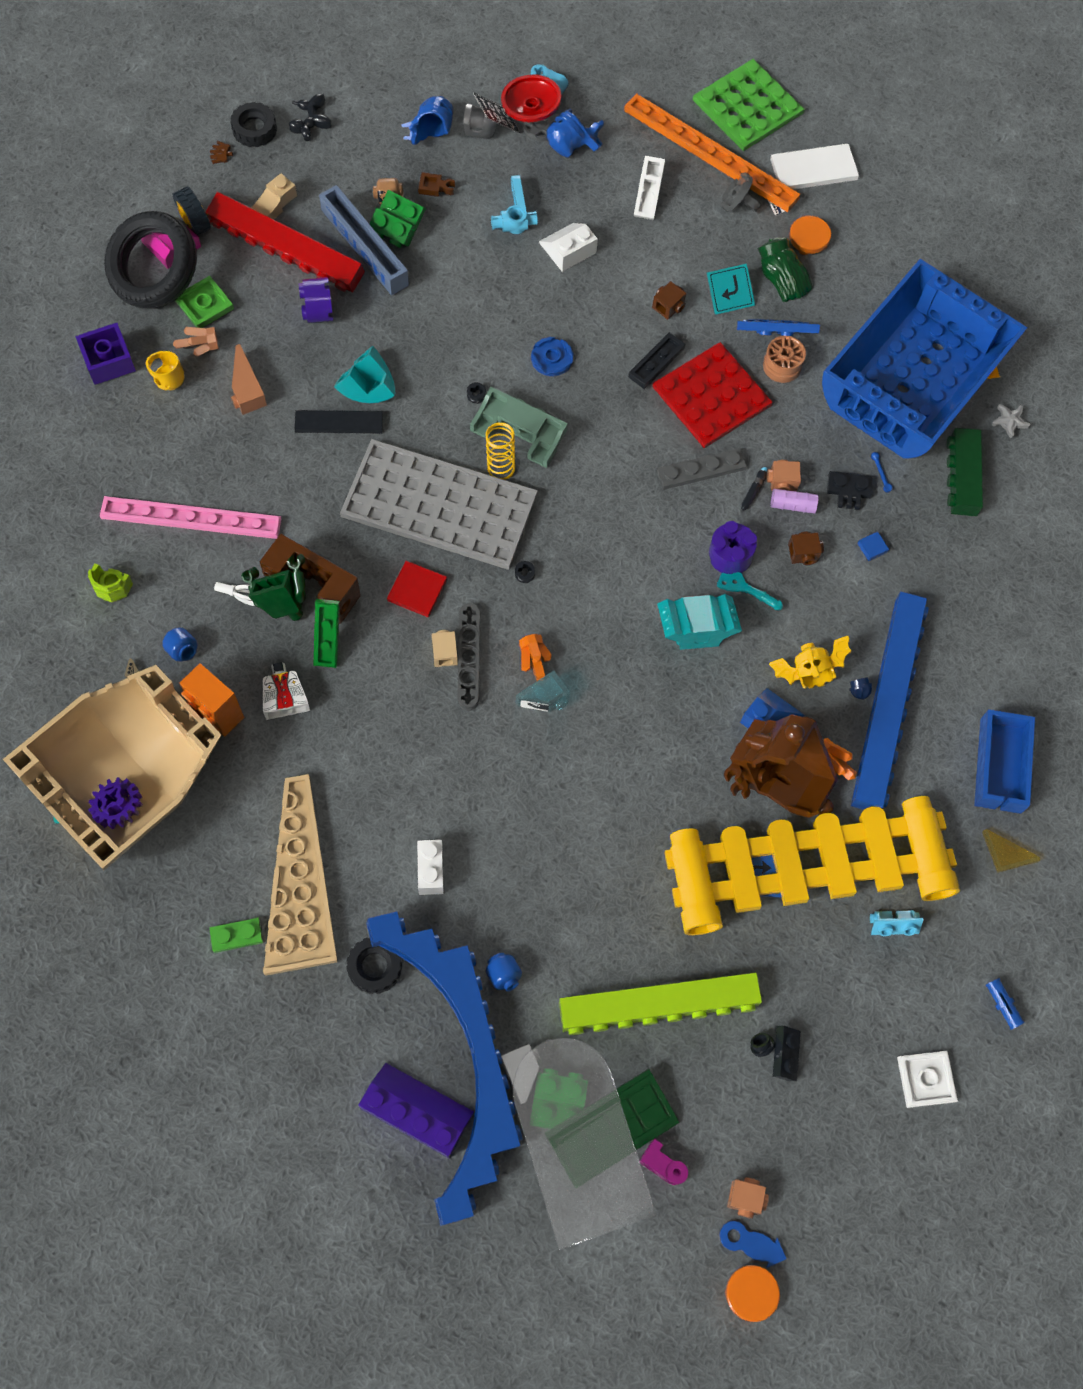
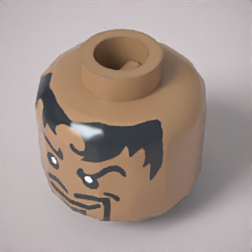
[373,178,403,205]

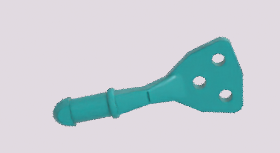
[717,572,783,611]

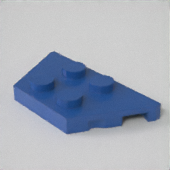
[737,319,820,336]

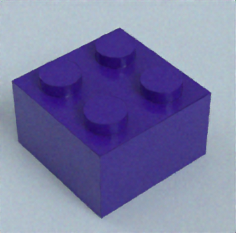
[75,323,136,385]

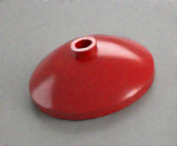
[501,75,561,122]

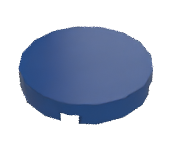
[531,337,573,376]

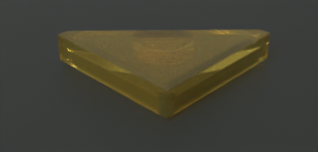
[982,829,1041,873]

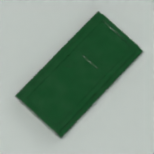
[544,1069,679,1189]

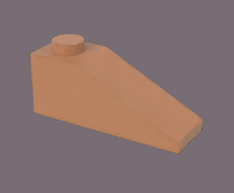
[231,344,267,415]

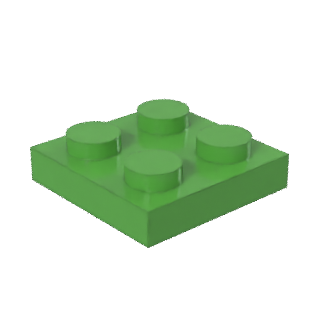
[175,275,234,328]

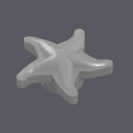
[992,404,1030,438]

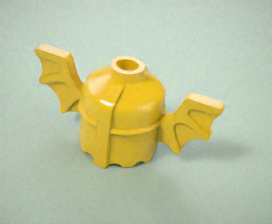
[769,636,851,689]

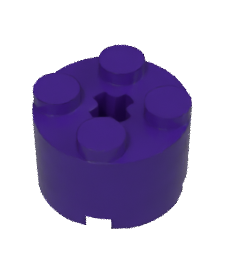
[299,277,333,323]
[709,521,757,574]

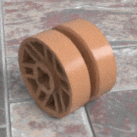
[763,336,806,383]

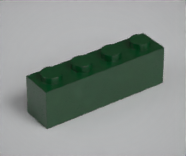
[946,428,983,516]

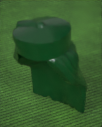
[757,237,813,302]

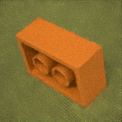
[179,663,245,737]

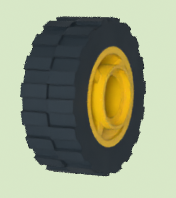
[172,186,211,236]

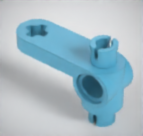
[491,175,538,234]

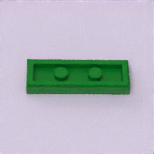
[313,599,340,668]

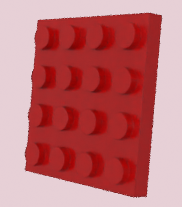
[652,342,773,448]

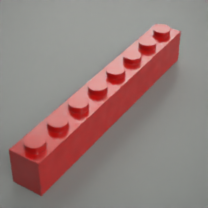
[205,192,365,293]

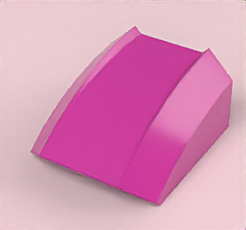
[141,224,201,269]

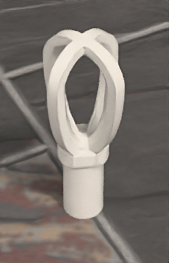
[214,582,254,606]

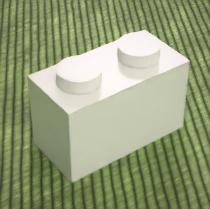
[417,840,444,895]

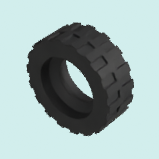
[230,102,277,148]
[346,938,402,994]

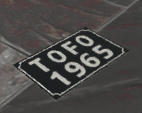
[473,92,521,134]

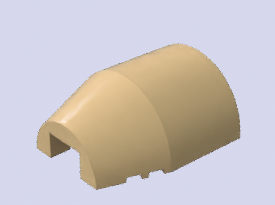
[3,665,221,870]

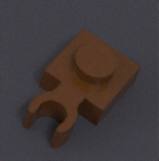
[418,172,455,197]

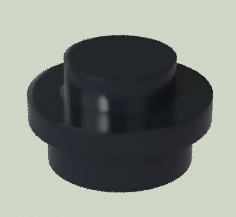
[750,1033,775,1057]

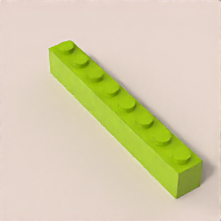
[559,973,762,1035]

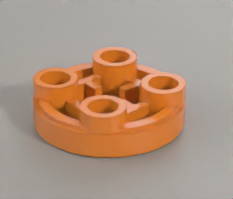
[789,216,831,255]
[725,1265,780,1322]

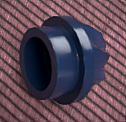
[849,677,872,700]

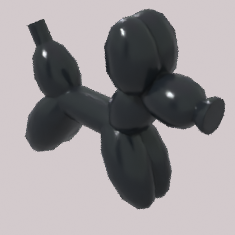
[289,93,332,141]

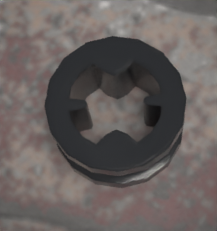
[467,382,486,404]
[515,561,535,583]

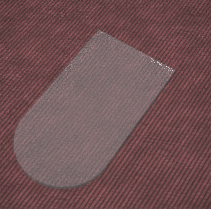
[513,1038,656,1250]

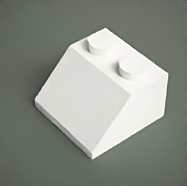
[539,223,598,272]

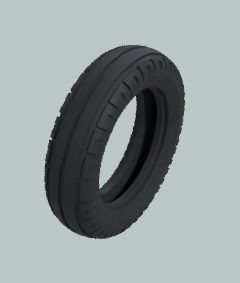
[104,211,197,309]

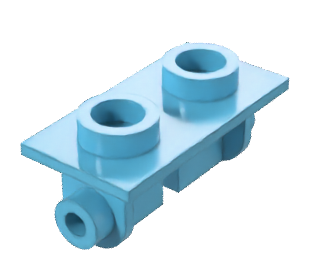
[870,910,924,936]

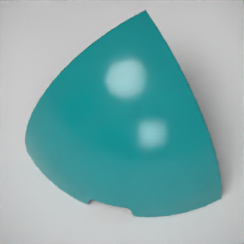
[334,346,395,403]

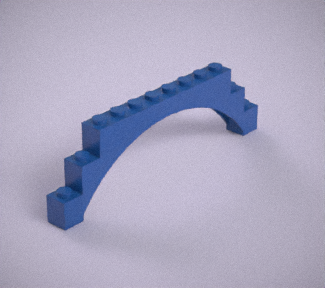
[366,912,522,1226]

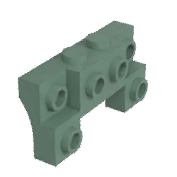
[470,387,568,468]

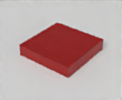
[387,561,447,618]

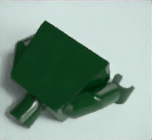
[241,554,306,621]

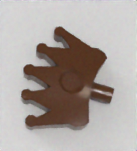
[210,141,233,164]

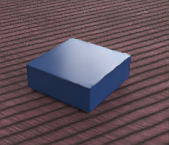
[857,532,889,561]

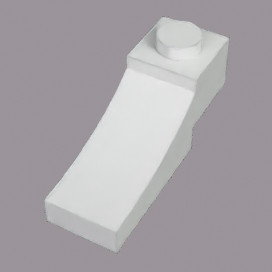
[634,156,665,220]

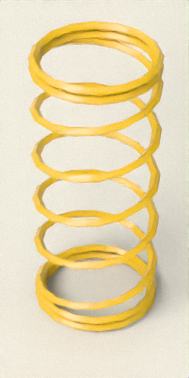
[486,422,515,480]

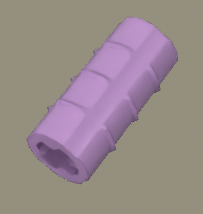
[771,488,818,514]

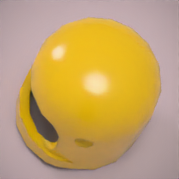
[146,351,185,391]

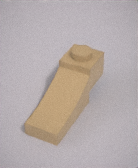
[251,174,297,219]

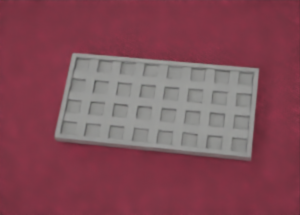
[340,439,538,570]

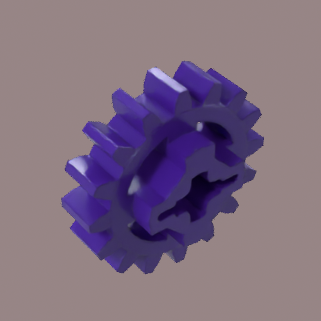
[88,777,143,829]

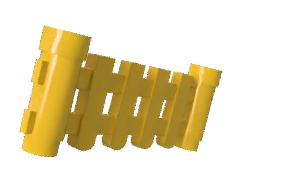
[664,796,960,935]

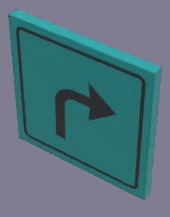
[707,264,755,315]

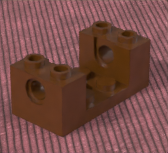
[259,533,361,624]

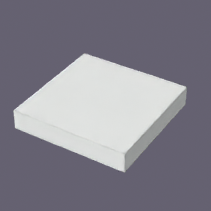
[897,1051,958,1108]

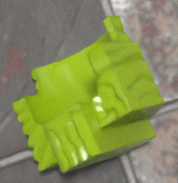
[88,563,133,602]

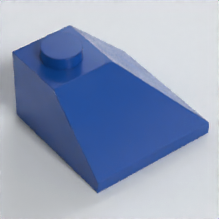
[740,688,804,729]

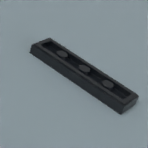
[294,410,383,434]

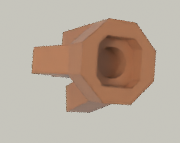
[173,327,219,357]

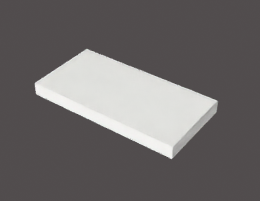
[770,144,859,189]

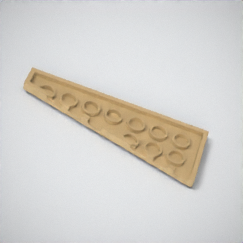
[263,774,338,976]

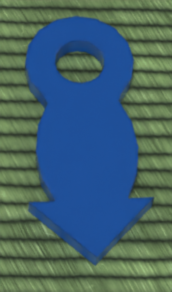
[719,1221,786,1268]

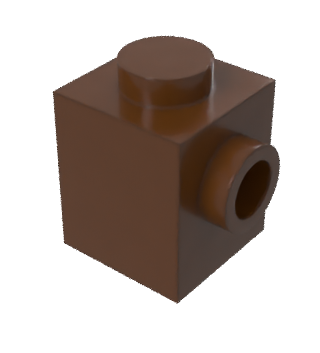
[652,281,686,320]
[788,531,824,565]

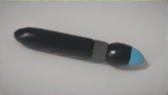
[741,467,767,511]

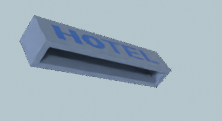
[319,185,409,296]

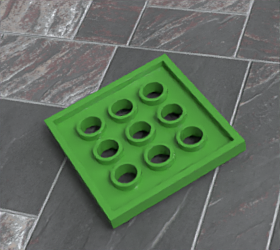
[693,59,804,151]

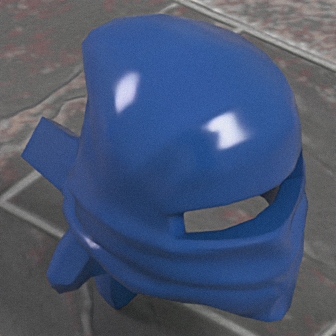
[402,96,454,145]
[546,109,604,158]

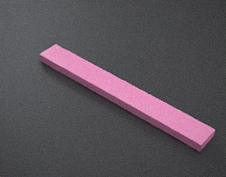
[100,496,282,539]

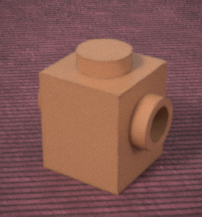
[767,460,801,491]
[727,1178,769,1219]

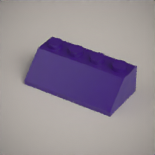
[358,1063,474,1158]

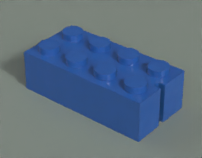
[974,709,1035,814]

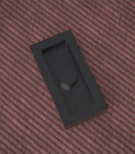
[772,1026,801,1081]

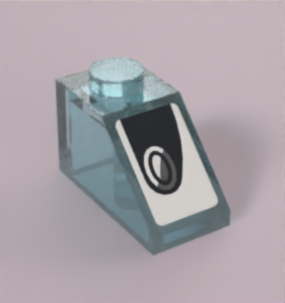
[516,671,570,712]

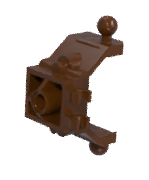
[724,714,838,818]

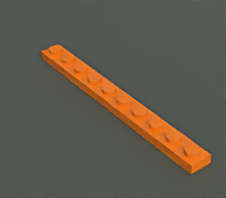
[624,93,800,212]

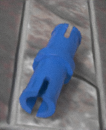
[986,978,1025,1030]

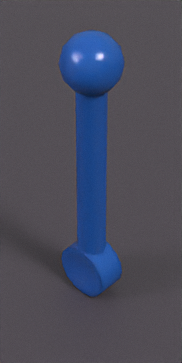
[871,452,892,492]

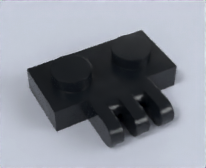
[827,471,873,510]

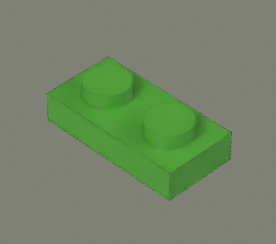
[209,918,263,953]

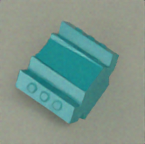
[657,594,742,650]

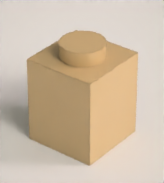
[432,630,458,667]

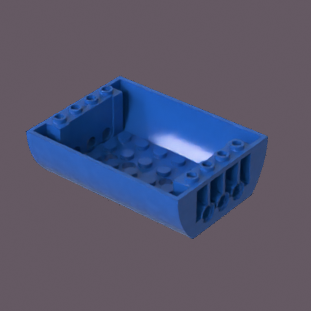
[822,259,1027,458]

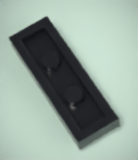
[628,332,685,389]

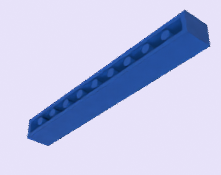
[851,591,929,810]

